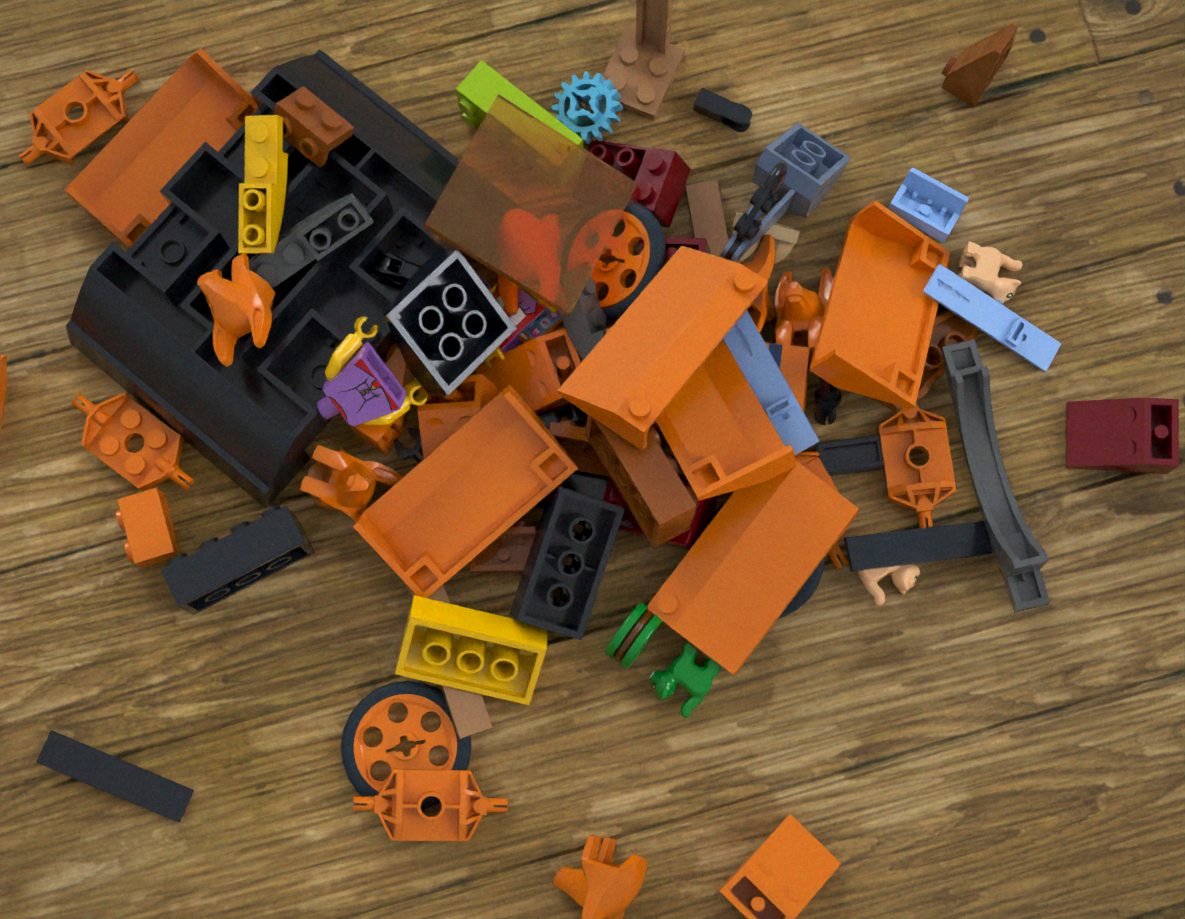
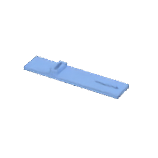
[922,264,1061,372]
[723,310,820,455]

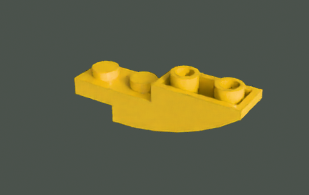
[238,115,288,254]

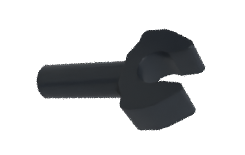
[394,428,423,463]

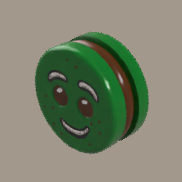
[605,602,663,669]

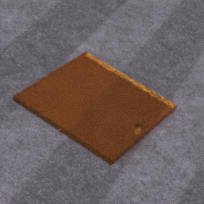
[423,94,638,316]

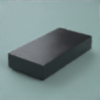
[814,434,884,477]

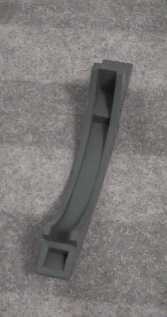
[941,339,1050,613]

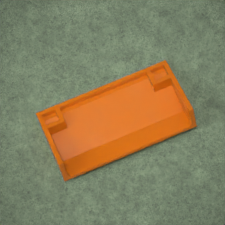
[63,48,258,249]
[809,200,950,409]
[557,246,769,451]
[606,327,796,501]
[353,384,578,598]
[647,460,860,676]

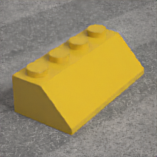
[395,595,548,705]

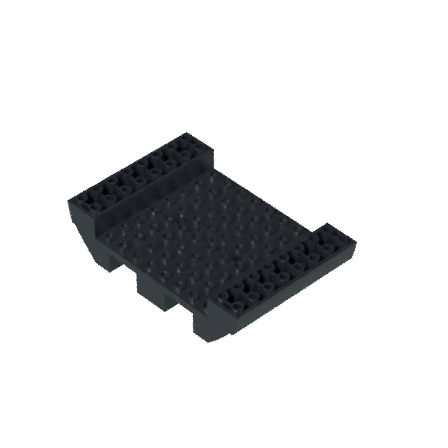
[66,49,526,509]

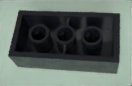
[509,485,625,640]
[161,505,315,615]

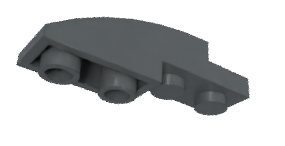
[249,193,374,289]
[559,270,608,360]

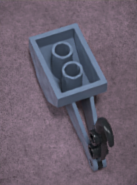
[720,123,851,262]

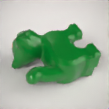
[649,642,722,718]

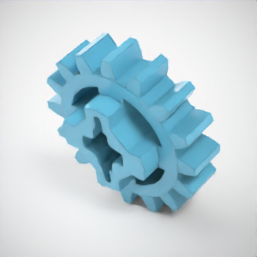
[551,71,623,144]

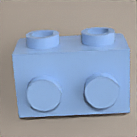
[888,168,969,243]

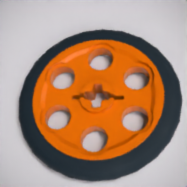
[559,200,666,321]
[341,681,472,811]

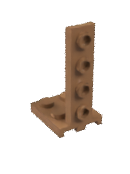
[603,0,685,121]

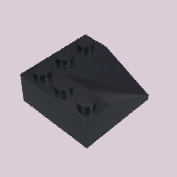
[383,248,517,396]

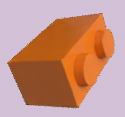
[116,487,181,569]

